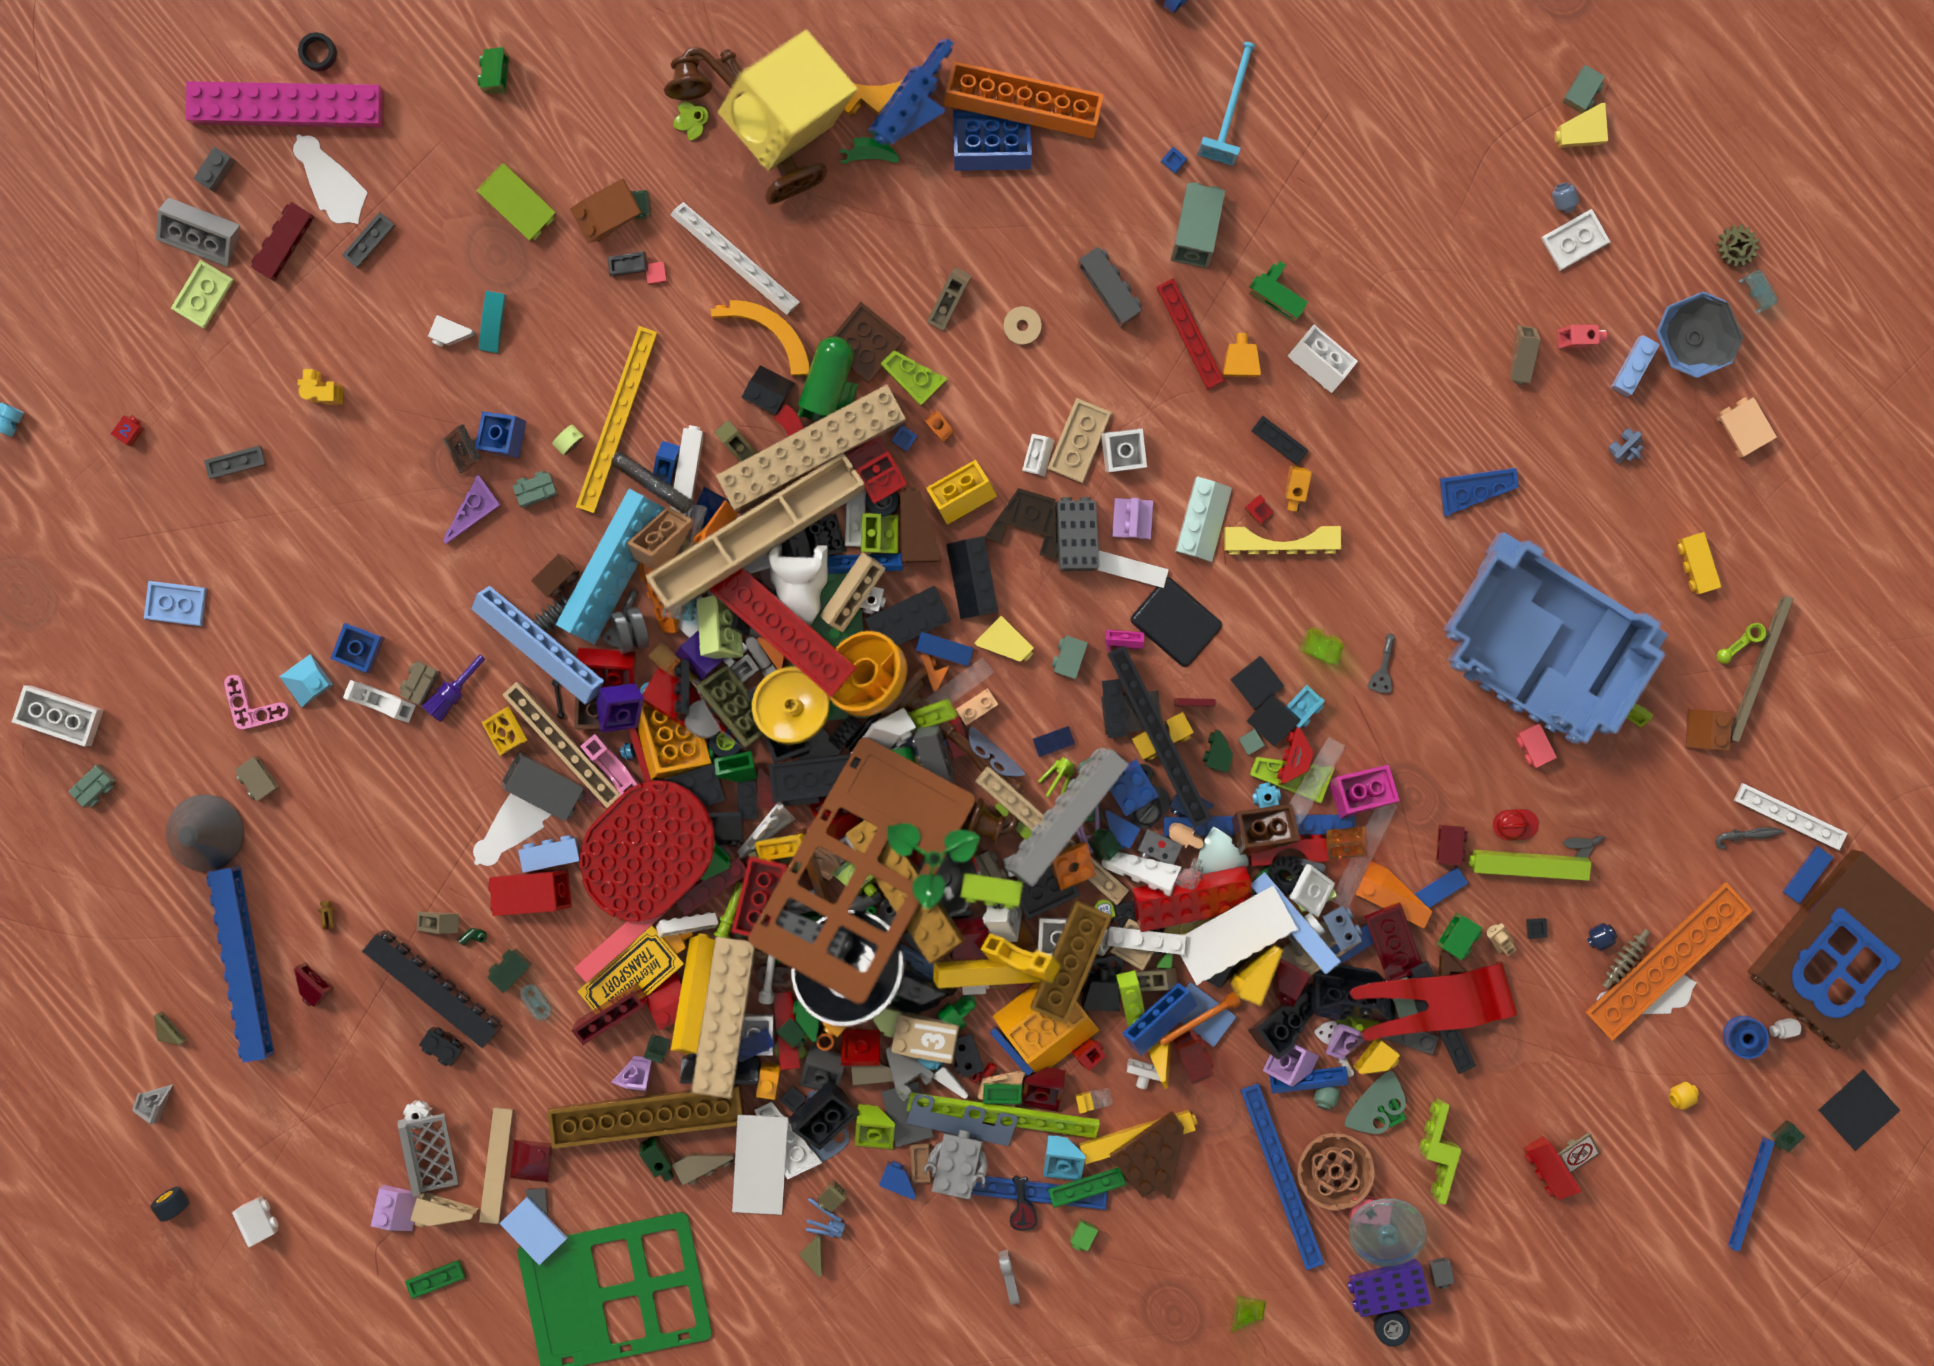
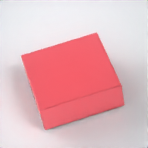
[646,262,667,284]

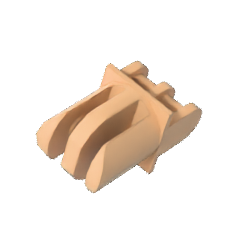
[1169,822,1203,849]

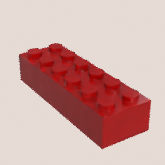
[1132,866,1252,932]

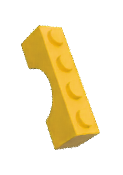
[981,933,1061,983]

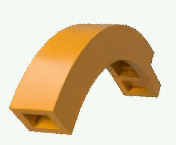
[711,300,810,377]

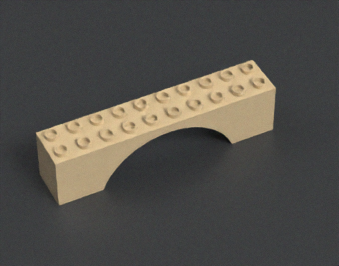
[716,385,906,512]

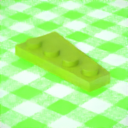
[1249,757,1335,804]

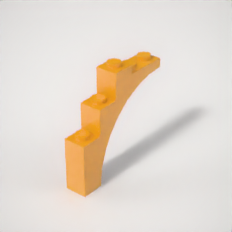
[843,70,940,117]

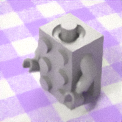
[924,1130,988,1200]

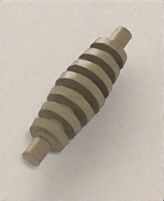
[1602,929,1651,990]

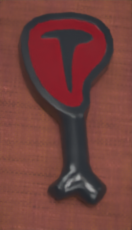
[1009,1175,1037,1231]

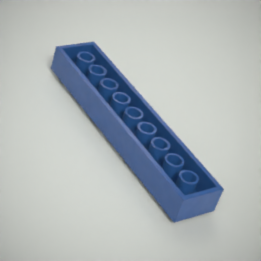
[207,866,275,1063]

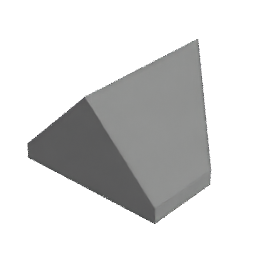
[132,1084,173,1124]

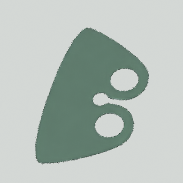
[1345,1071,1406,1134]

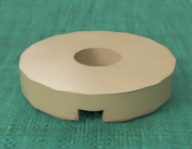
[1003,306,1042,345]

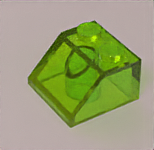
[1298,627,1344,665]

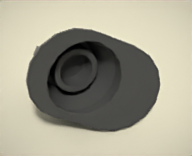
[1129,786,1170,828]

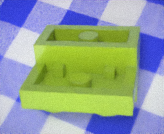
[861,513,898,553]

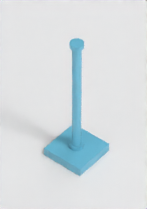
[1197,42,1255,166]

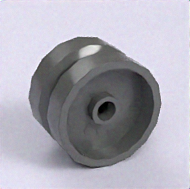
[610,607,649,654]

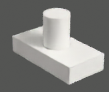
[1127,1058,1161,1089]

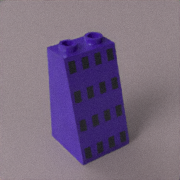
[1347,1259,1431,1317]

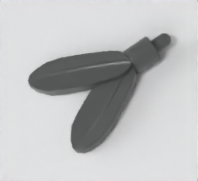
[1563,835,1605,857]

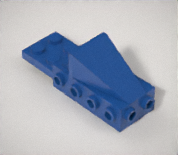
[868,38,954,145]

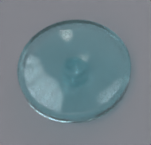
[1349,1199,1427,1266]

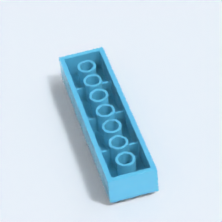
[556,489,665,645]

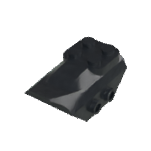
[889,959,958,1014]
[1311,965,1395,1022]

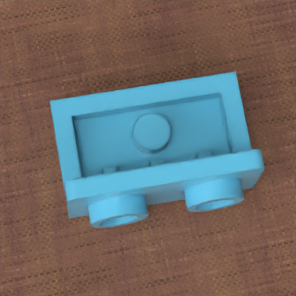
[1287,685,1325,728]

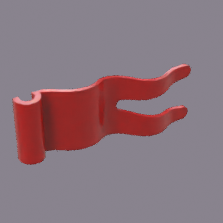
[1350,961,1517,1041]

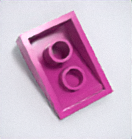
[1329,764,1400,819]

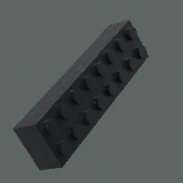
[362,930,503,1049]

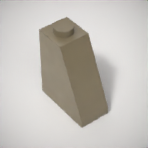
[1509,325,1541,384]

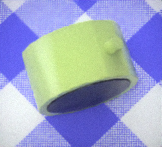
[552,424,584,456]

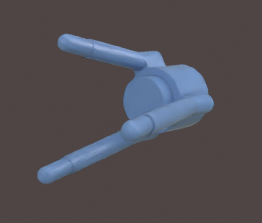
[806,1198,845,1238]

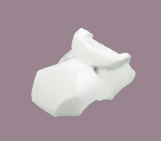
[770,545,828,626]

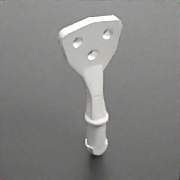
[1314,1020,1354,1077]

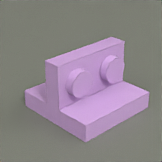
[1112,498,1153,539]

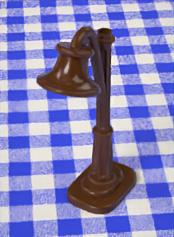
[664,47,827,205]
[880,666,1026,843]

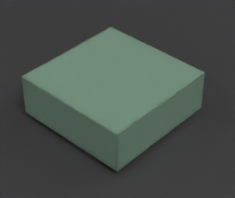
[1238,729,1265,755]

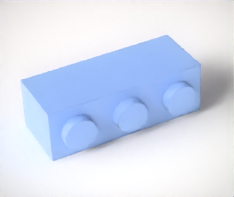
[1610,335,1660,397]
[518,835,580,873]

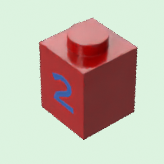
[111,415,144,447]

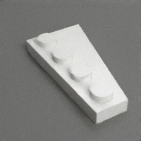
[1102,849,1181,896]
[754,1101,822,1180]

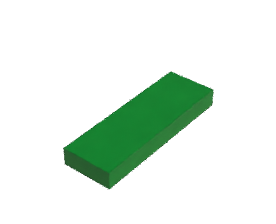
[405,1259,466,1299]

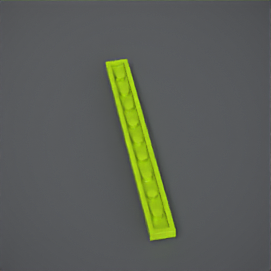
[907,1092,1100,1138]

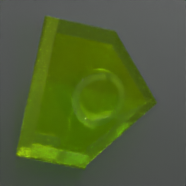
[1230,1296,1266,1333]

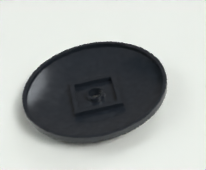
[792,910,904,1026]

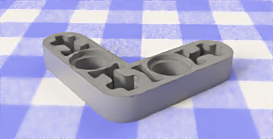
[999,1249,1020,1306]

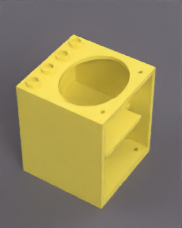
[718,30,857,171]

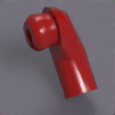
[970,1062,997,1083]

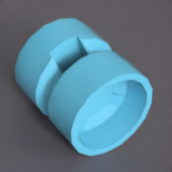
[0,402,24,437]

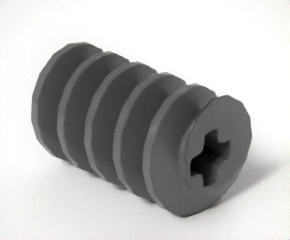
[533,595,568,634]

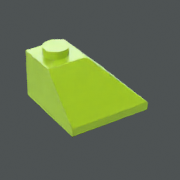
[855,1104,895,1150]

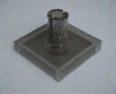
[443,424,481,473]

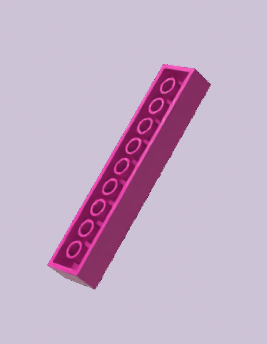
[186,81,384,128]

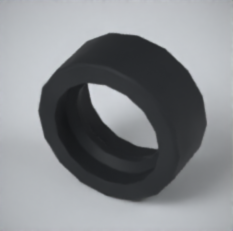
[298,32,337,71]

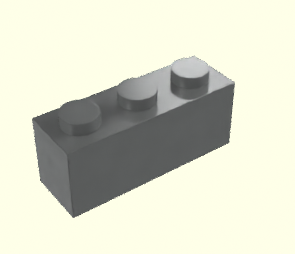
[913,725,954,783]

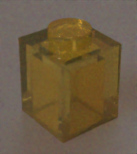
[649,642,679,672]

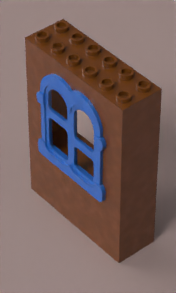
[1747,849,1934,1051]

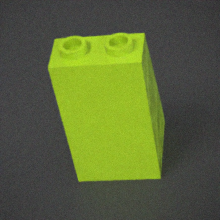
[476,163,556,240]

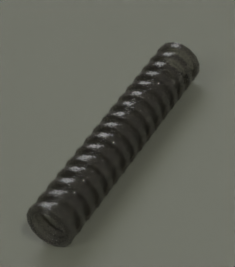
[611,451,693,514]

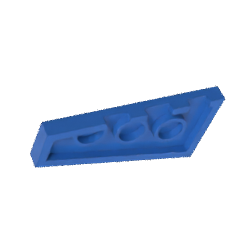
[1439,468,1519,517]

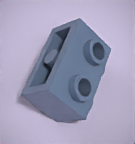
[1323,905,1363,951]

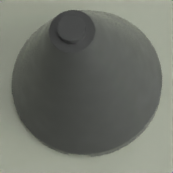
[166,794,244,871]

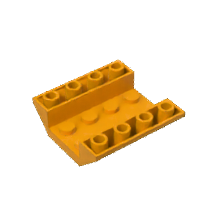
[993,982,1100,1073]

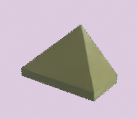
[154,1012,187,1045]
[799,1234,823,1277]

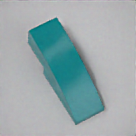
[479,291,507,353]

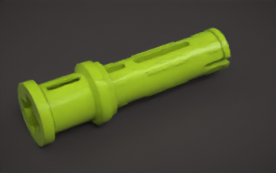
[714,882,743,939]

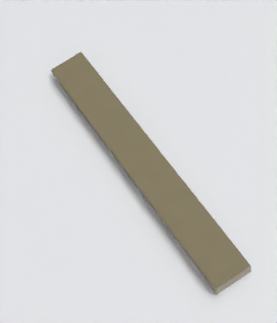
[1730,596,1793,742]

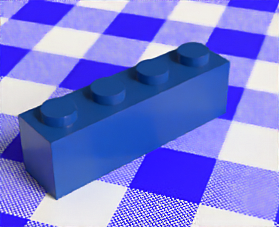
[1122,983,1198,1056]

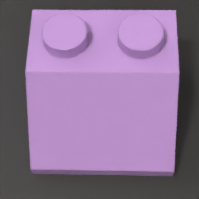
[371,1185,421,1231]

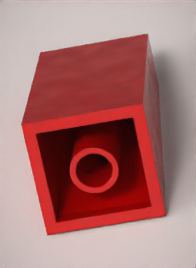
[488,869,572,916]

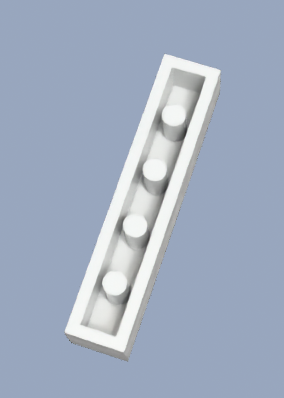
[656,912,718,938]

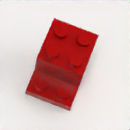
[846,436,908,504]

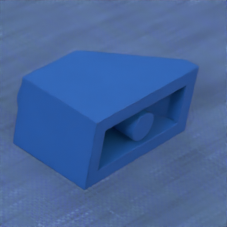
[651,441,680,488]
[1104,809,1141,850]
[879,1161,916,1200]

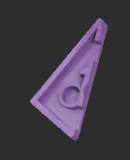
[443,475,501,544]

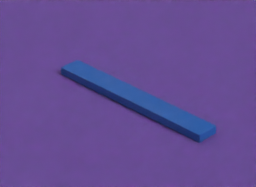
[1330,867,1468,965]
[972,1176,1108,1210]

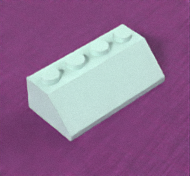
[1175,477,1232,562]

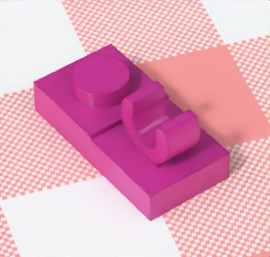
[1105,630,1144,651]

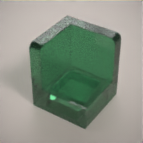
[643,1034,670,1064]

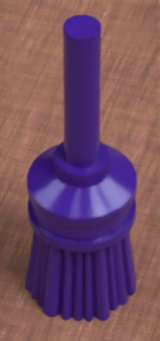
[422,654,485,722]

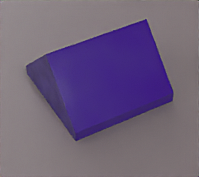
[675,630,725,682]

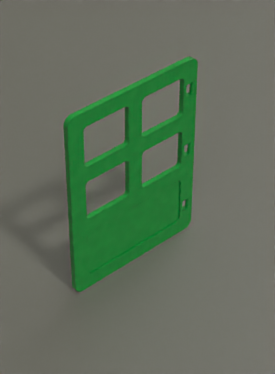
[517,1212,712,1366]

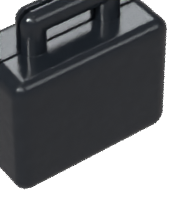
[1130,577,1222,667]

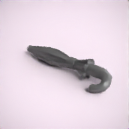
[1715,827,1784,850]

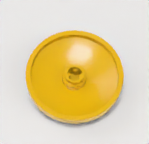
[752,667,830,744]

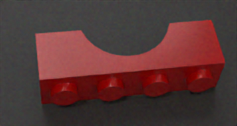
[1249,834,1329,866]

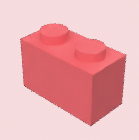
[1516,723,1557,768]

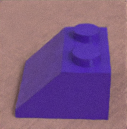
[597,684,644,732]

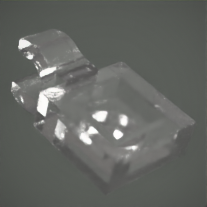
[1176,858,1203,890]

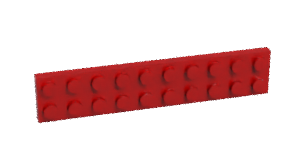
[709,568,857,698]

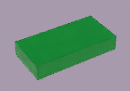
[982,1083,1022,1104]

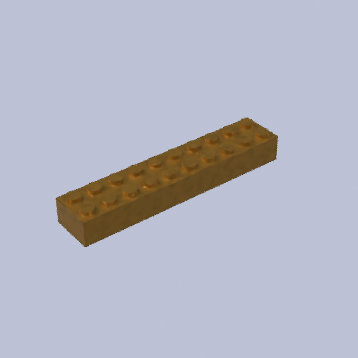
[547,1084,744,1149]

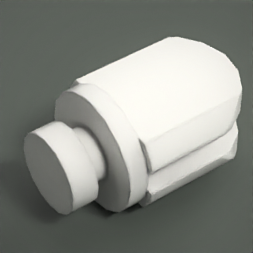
[1769,1018,1801,1039]

